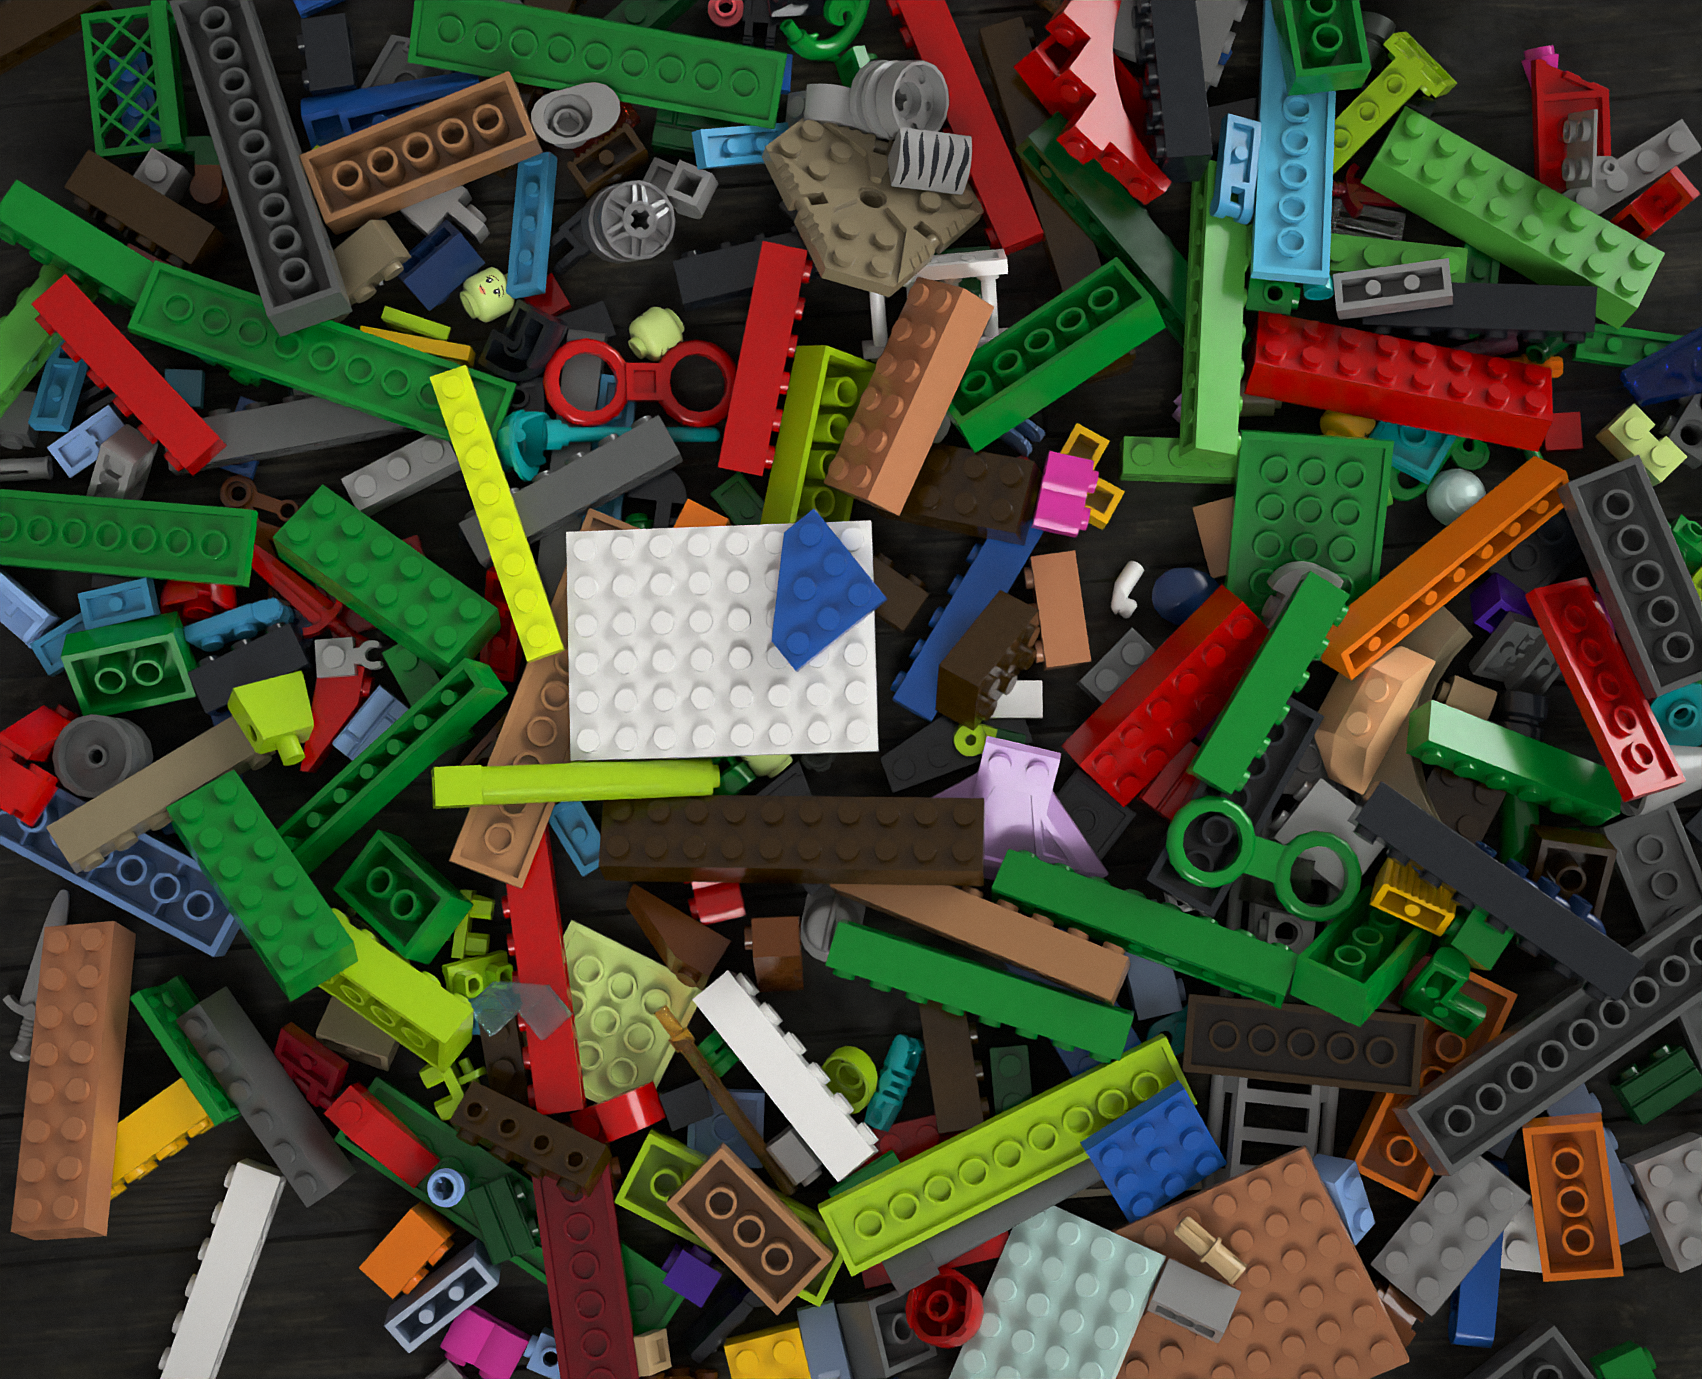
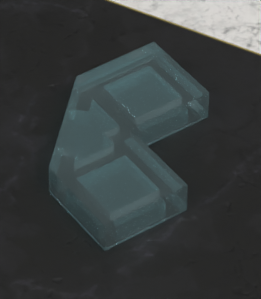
[471,981,573,1040]

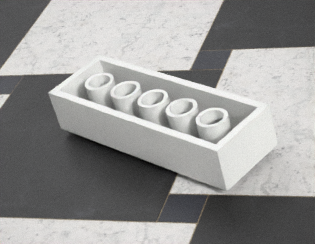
[692,970,879,1182]

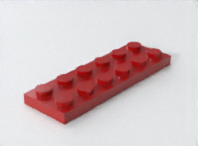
[1525,577,1686,802]

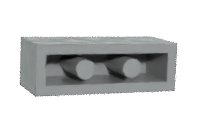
[1333,258,1453,320]
[341,435,461,517]

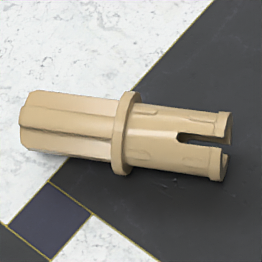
[1174,1216,1247,1284]

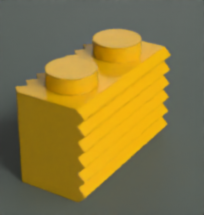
[1369,857,1457,937]

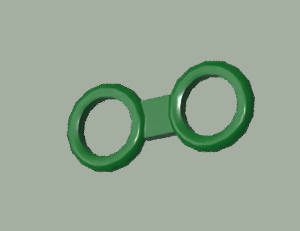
[1166,795,1362,923]

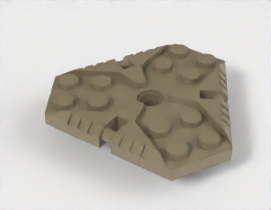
[762,117,984,297]

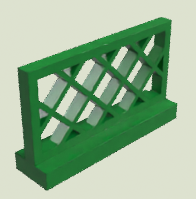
[81,0,189,160]
[129,975,241,1126]

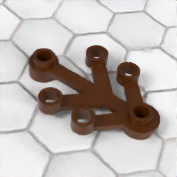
[220,475,300,607]

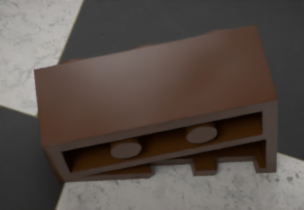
[744,915,804,992]

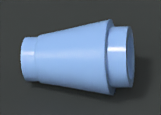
[427,1168,470,1207]

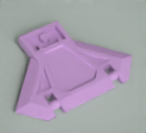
[931,736,1108,880]

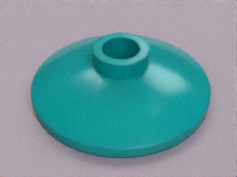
[1649,682,1702,747]

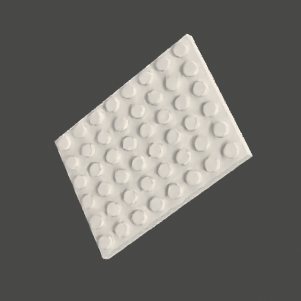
[566,520,879,762]

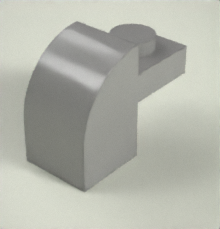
[786,84,860,131]
[643,157,718,219]
[400,186,490,244]
[1261,561,1344,630]

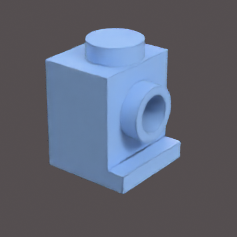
[524,1327,560,1379]

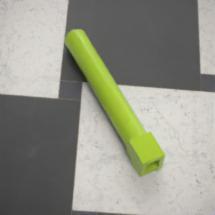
[431,757,720,809]

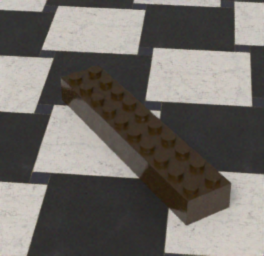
[598,795,986,886]

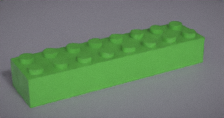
[1360,106,1665,329]

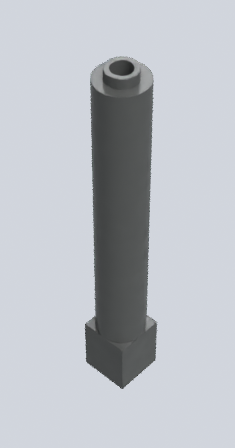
[882,1158,1102,1295]

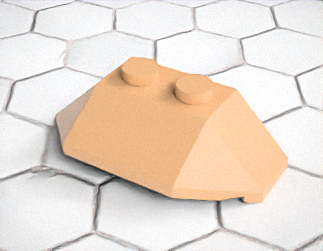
[1314,646,1436,795]

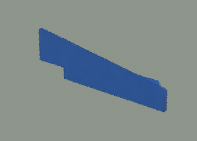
[301,72,479,149]

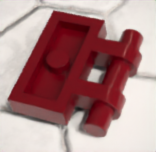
[274,1022,349,1110]

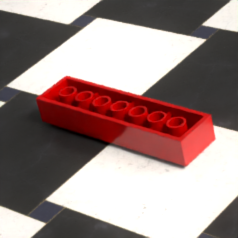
[1244,310,1553,452]

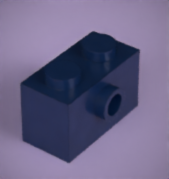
[397,219,485,311]

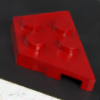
[1531,59,1611,194]

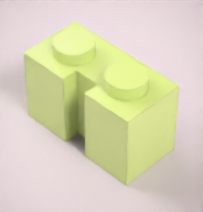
[1595,403,1687,486]

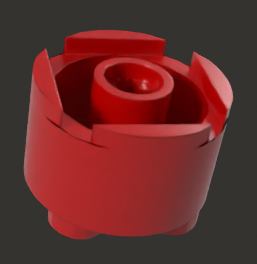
[0,744,59,827]

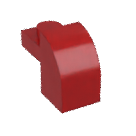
[1609,166,1700,241]
[570,1081,666,1143]

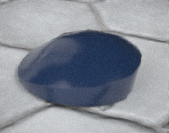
[1152,568,1220,625]

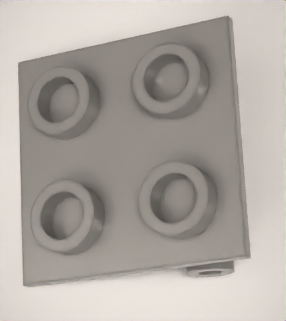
[1562,109,1619,189]

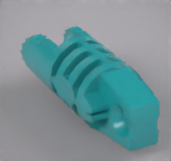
[864,1034,924,1132]

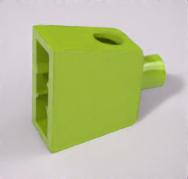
[227,670,314,766]

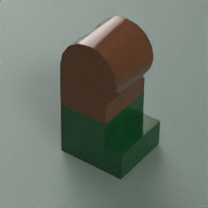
[184,136,229,211]

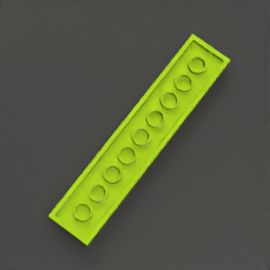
[817,1033,1197,1276]

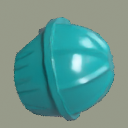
[495,409,551,482]

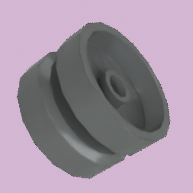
[52,714,153,798]

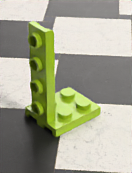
[1333,31,1457,175]

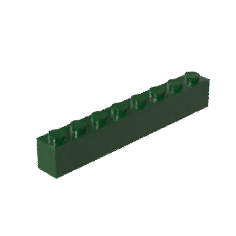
[1015,111,1252,348]

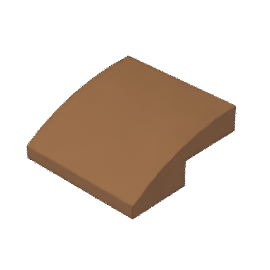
[1192,496,1234,579]

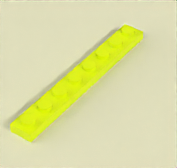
[430,365,565,663]

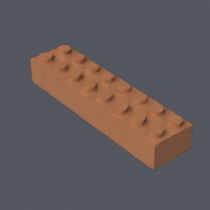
[11,921,136,1240]

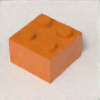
[359,1201,457,1299]

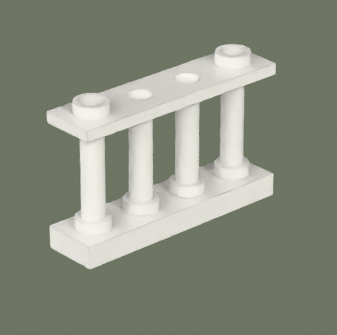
[862,249,1008,362]

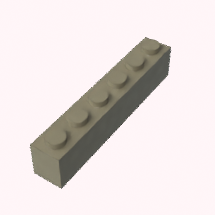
[46,716,276,874]

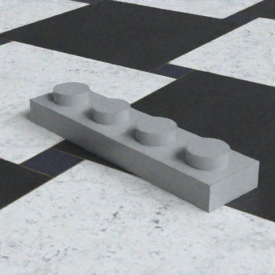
[1562,119,1702,215]

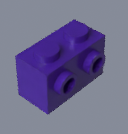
[661,1240,726,1308]

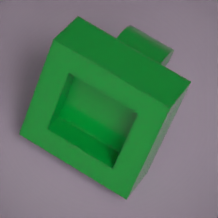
[835,45,877,88]

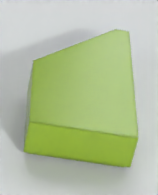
[381,306,451,341]

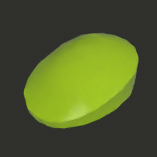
[821,1046,878,1115]

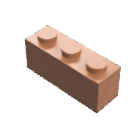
[1023,550,1091,671]

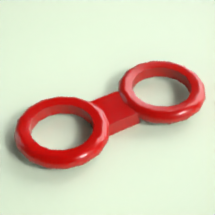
[543,338,737,428]

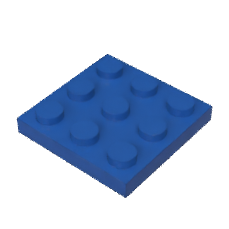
[1080,1080,1227,1223]

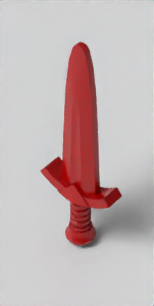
[252,544,369,648]

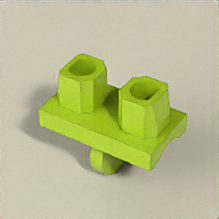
[447,889,495,959]
[442,950,513,1000]
[419,1057,487,1121]

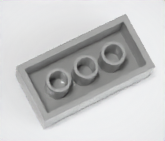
[1370,1155,1532,1316]

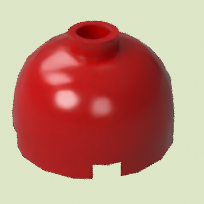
[160,580,237,628]
[905,1267,984,1349]

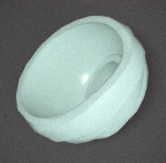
[1426,469,1486,526]

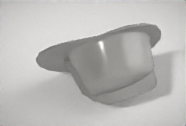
[531,82,620,149]
[801,884,865,962]

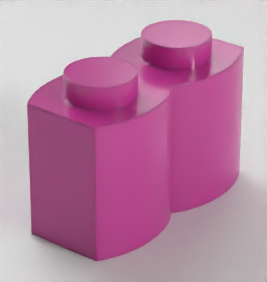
[1031,451,1099,537]
[440,1304,531,1379]

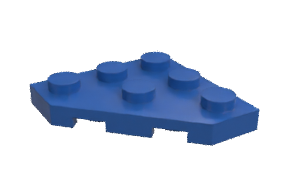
[771,509,887,672]

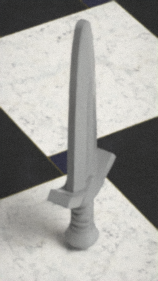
[2,890,70,1062]

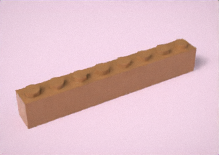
[829,884,1131,1006]

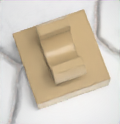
[633,1328,672,1376]

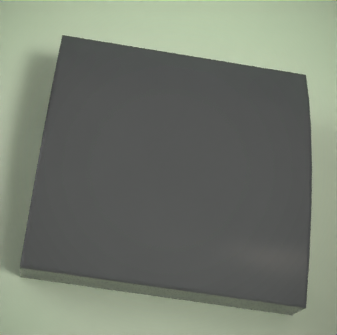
[1468,611,1561,696]

